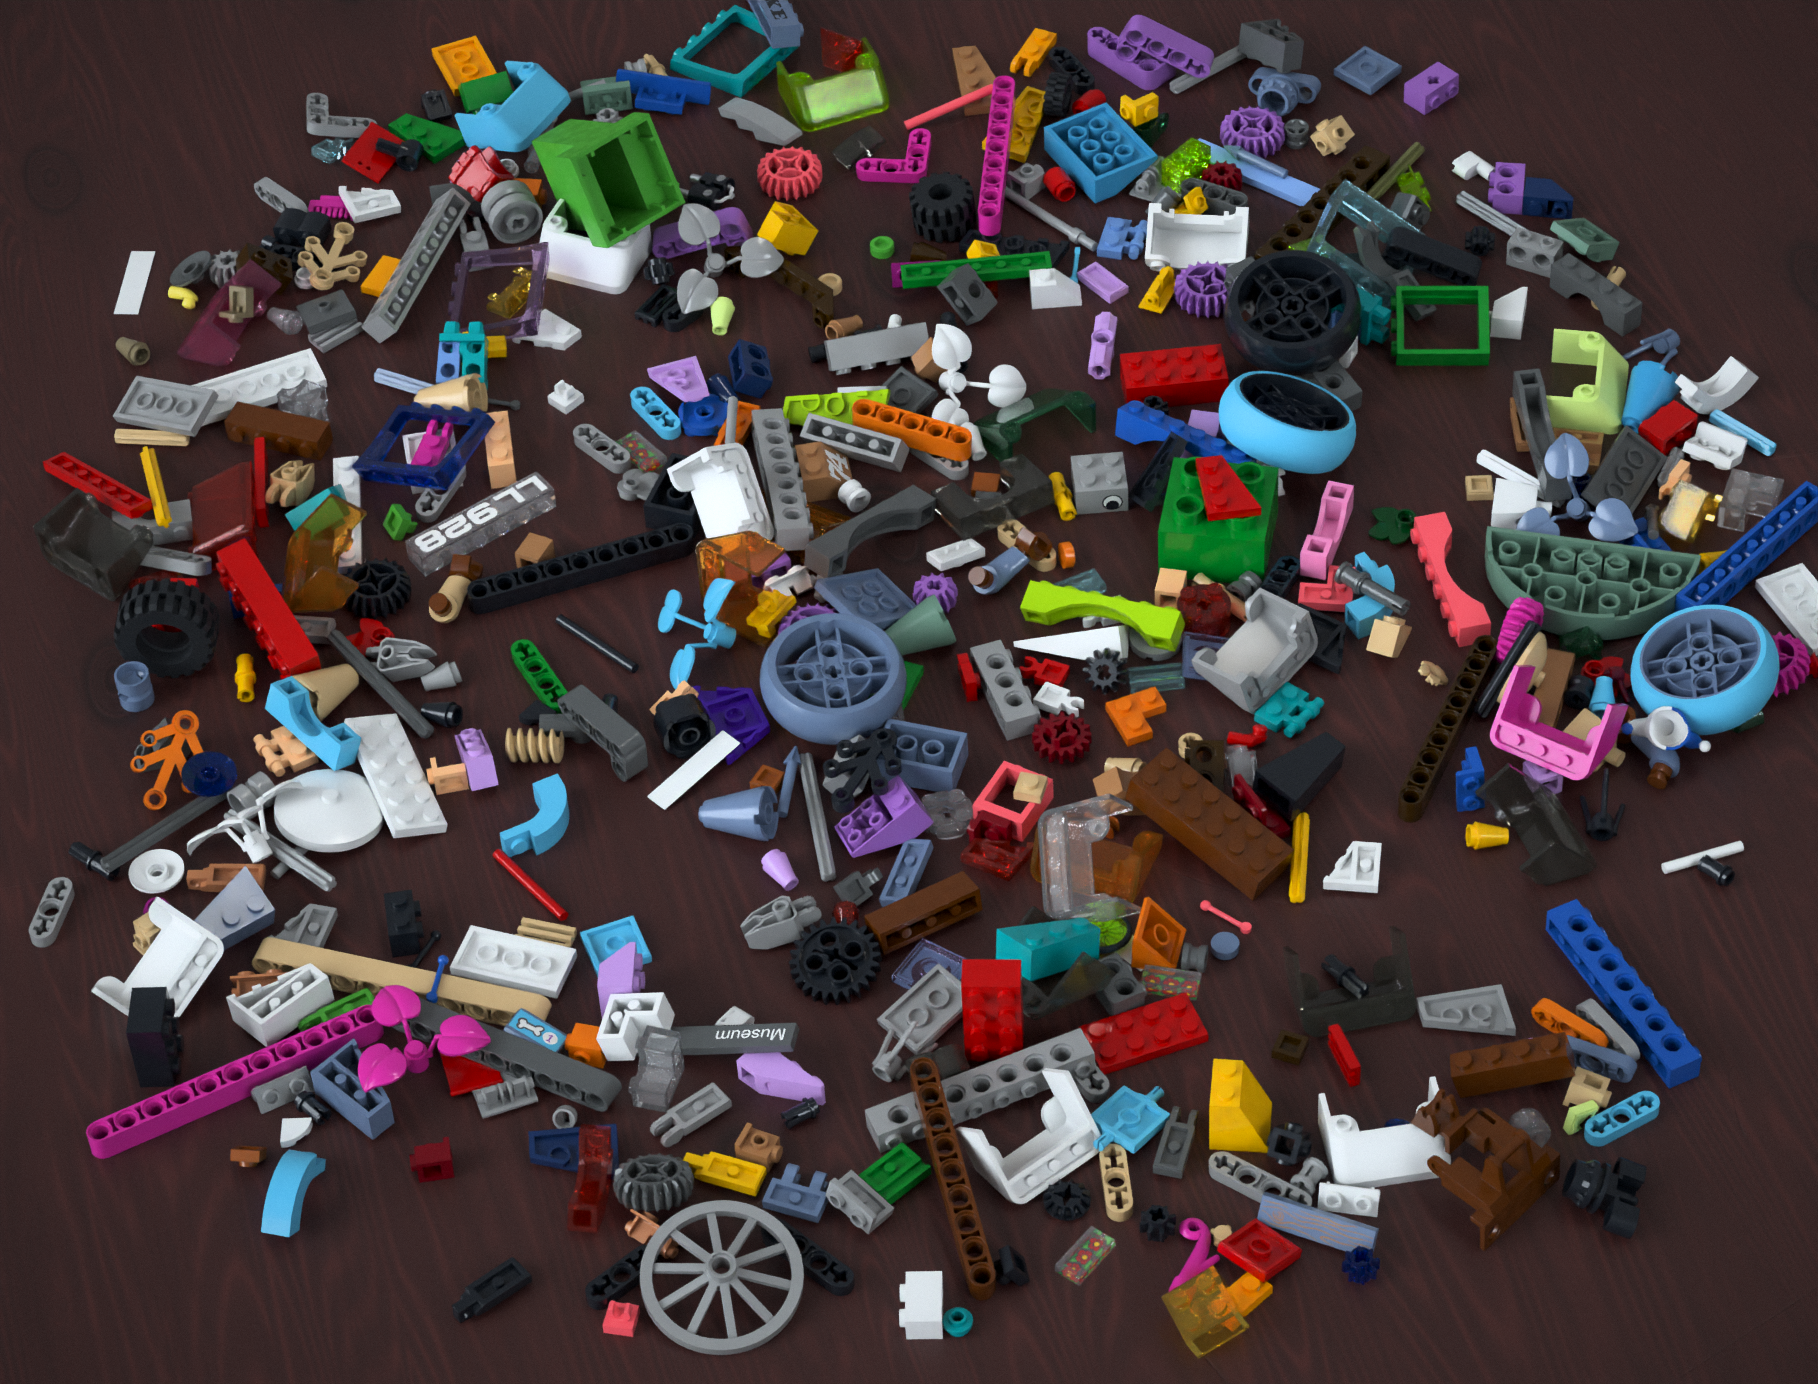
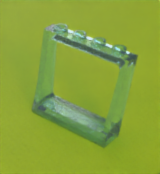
[1306,179,1425,312]

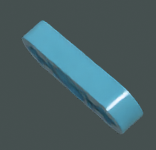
[630,387,681,440]
[1584,1091,1660,1147]

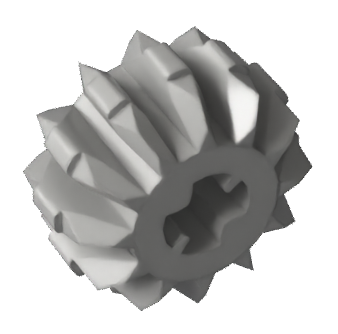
[208,249,246,289]

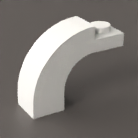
[1675,356,1759,414]

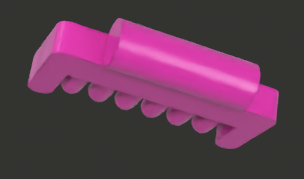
[308,195,353,221]

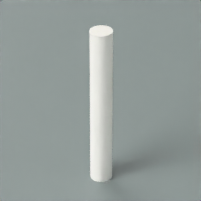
[1661,841,1744,874]

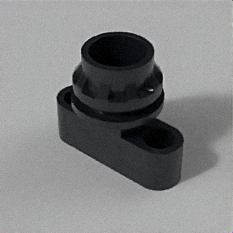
[1562,1157,1647,1239]

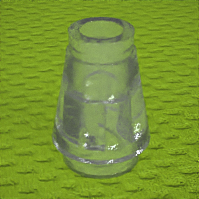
[267,307,303,335]

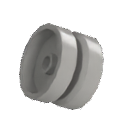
[481,180,543,244]

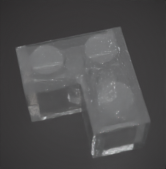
[1717,468,1784,532]
[628,1025,685,1113]

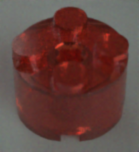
[1177,583,1231,644]

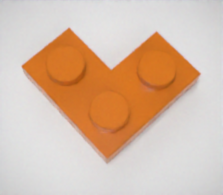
[1105,686,1166,747]

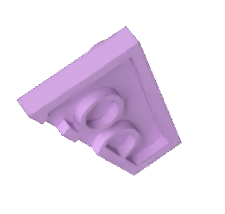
[647,356,710,402]

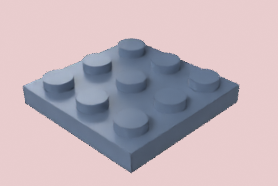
[814,568,917,630]

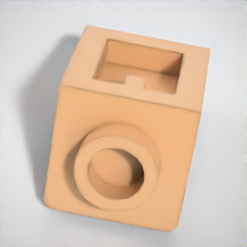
[426,757,469,795]

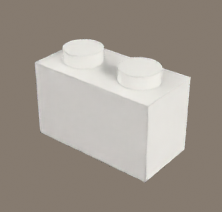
[899,1271,943,1339]

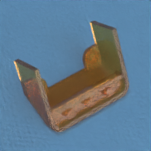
[281,493,367,613]
[696,530,785,648]

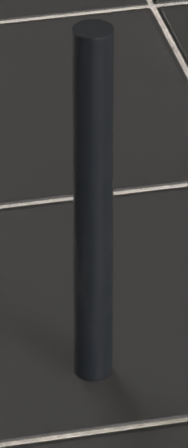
[556,614,639,673]

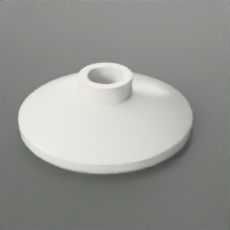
[128,849,185,893]

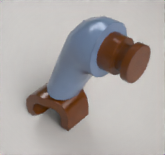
[968,526,1052,595]
[1617,706,1680,789]

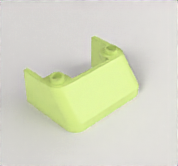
[1546,329,1629,435]

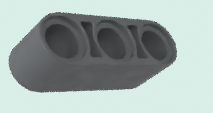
[1181,178,1248,216]

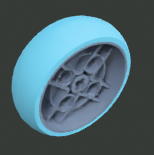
[1630,605,1779,735]

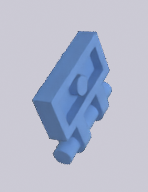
[1097,217,1148,260]

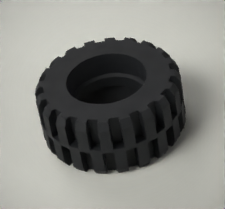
[113,578,220,678]

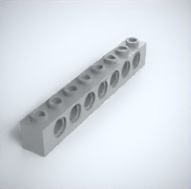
[361,188,471,343]
[751,408,814,551]
[865,1028,1096,1153]

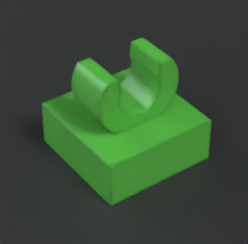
[383,504,418,541]

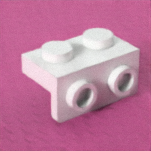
[1682,421,1748,470]

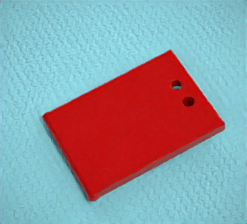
[341,122,405,184]
[439,1052,504,1097]

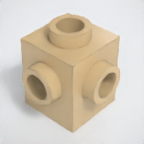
[1310,115,1355,156]

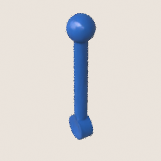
[426,955,449,1003]

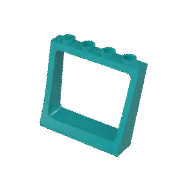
[670,5,799,98]

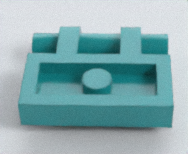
[1254,682,1324,738]

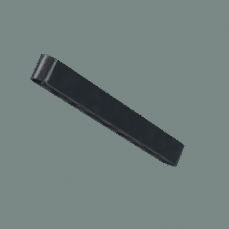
[467,523,694,614]

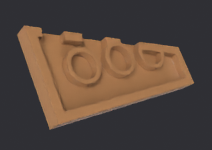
[952,46,996,116]

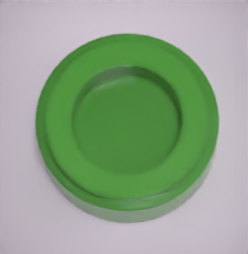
[870,236,895,259]

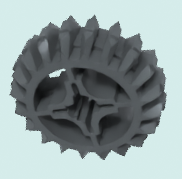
[613,1153,694,1213]

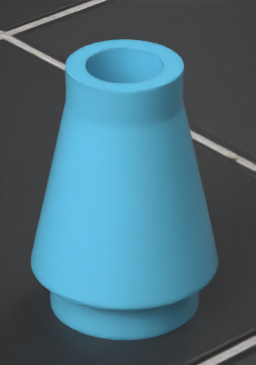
[1589,676,1616,719]

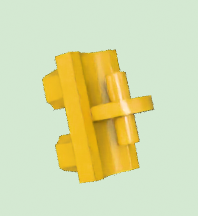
[746,589,797,638]

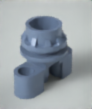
[1248,67,1321,117]

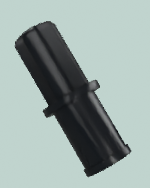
[68,842,120,881]
[1321,954,1370,999]

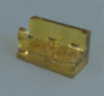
[486,267,538,319]

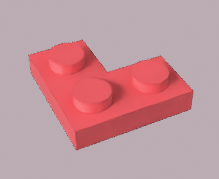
[1298,565,1356,612]

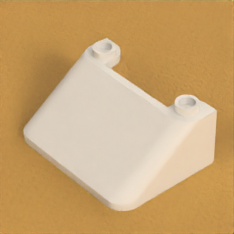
[91,897,224,1017]

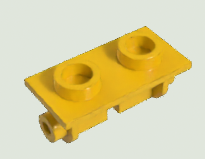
[1139,266,1176,314]

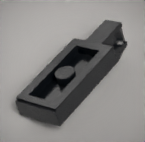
[452,1257,532,1324]

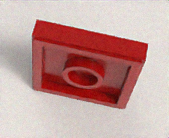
[1217,1218,1302,1283]

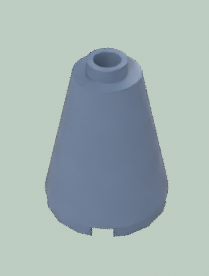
[698,786,779,842]

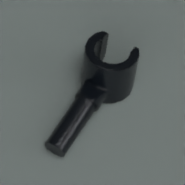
[258,235,279,251]

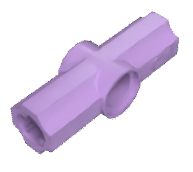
[1088,312,1117,380]

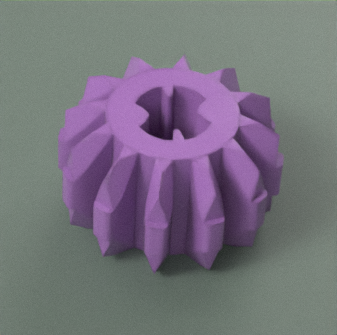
[912,573,958,613]

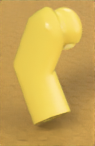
[168,286,198,309]

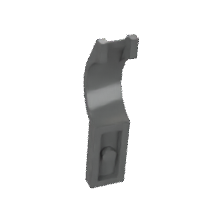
[1353,220,1437,321]

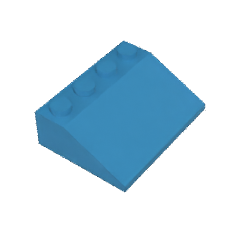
[1044,103,1158,203]

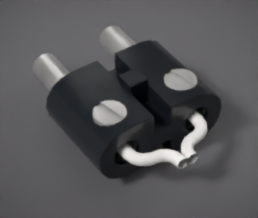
[680,172,735,210]

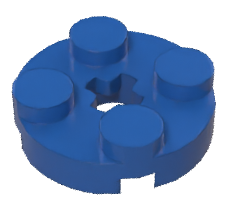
[678,394,728,437]

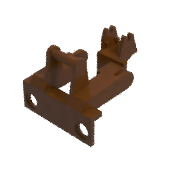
[1411,1088,1560,1251]

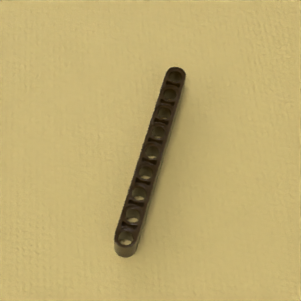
[1398,635,1498,823]

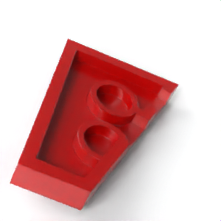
[1196,455,1261,521]

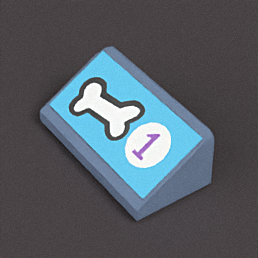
[504,1008,567,1054]

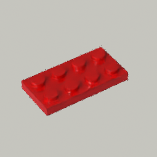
[1079,992,1208,1075]

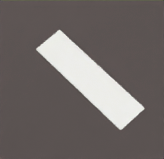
[114,251,155,314]
[647,730,740,810]

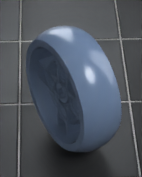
[759,613,907,745]

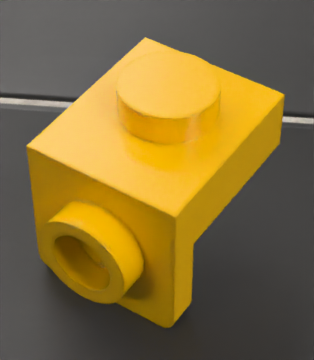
[1120,92,1159,127]
[1174,187,1208,215]

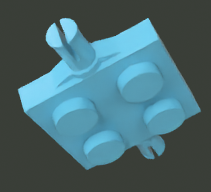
[1091,1085,1171,1154]

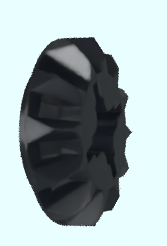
[1043,1178,1091,1221]

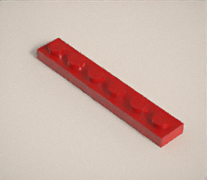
[43,452,153,519]

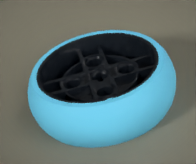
[1219,371,1356,474]

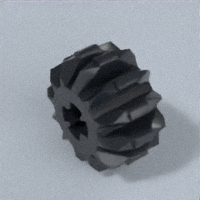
[1083,647,1130,694]

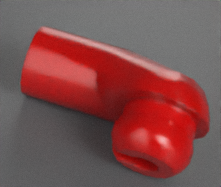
[1227,724,1268,748]

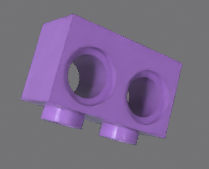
[1488,162,1526,215]

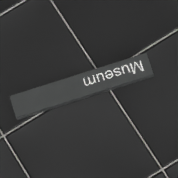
[635,1023,800,1057]

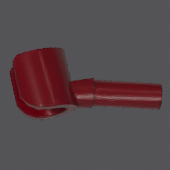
[1603,666,1632,703]

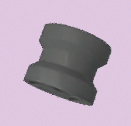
[1284,119,1309,149]
[1181,942,1208,973]

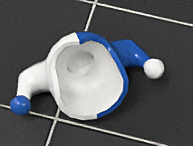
[1621,706,1711,752]

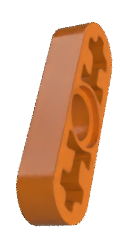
[1531,998,1609,1048]

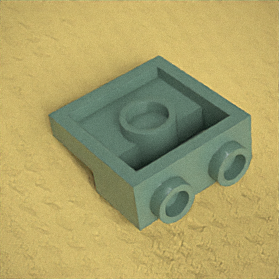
[1550,218,1620,262]

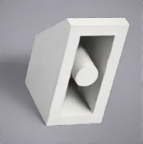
[1029,268,1082,309]
[1489,287,1528,340]

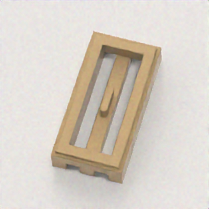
[515,917,577,948]

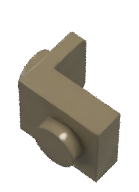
[219,285,254,323]

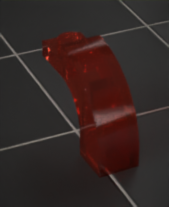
[567,1124,613,1233]

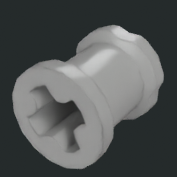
[1290,1157,1328,1196]

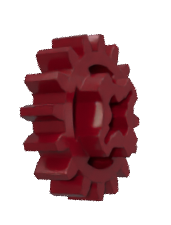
[1032,712,1092,764]

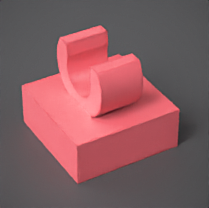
[603,1300,640,1337]

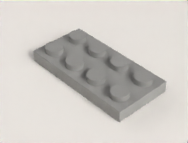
[113,376,219,437]

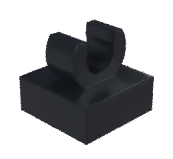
[993,1244,1030,1286]

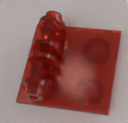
[820,27,865,84]

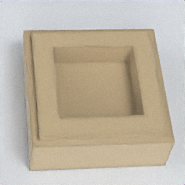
[1465,475,1494,501]

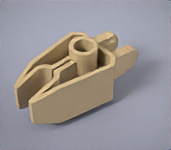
[265,460,315,507]

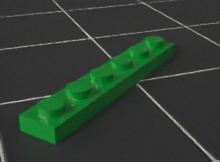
[900,251,1052,289]

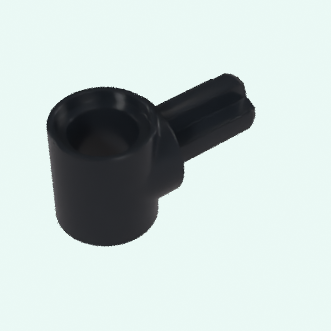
[375,138,424,172]

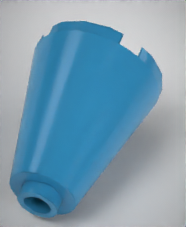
[1621,361,1681,433]

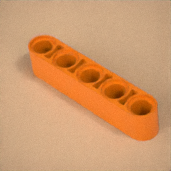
[852,399,972,462]

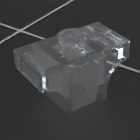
[277,379,329,421]

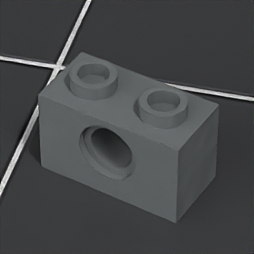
[937,263,998,326]

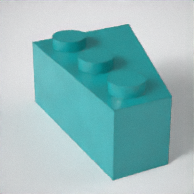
[996,918,1100,981]

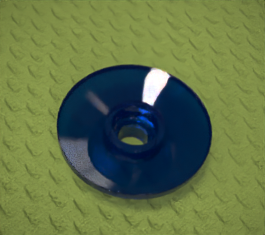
[181,751,237,797]

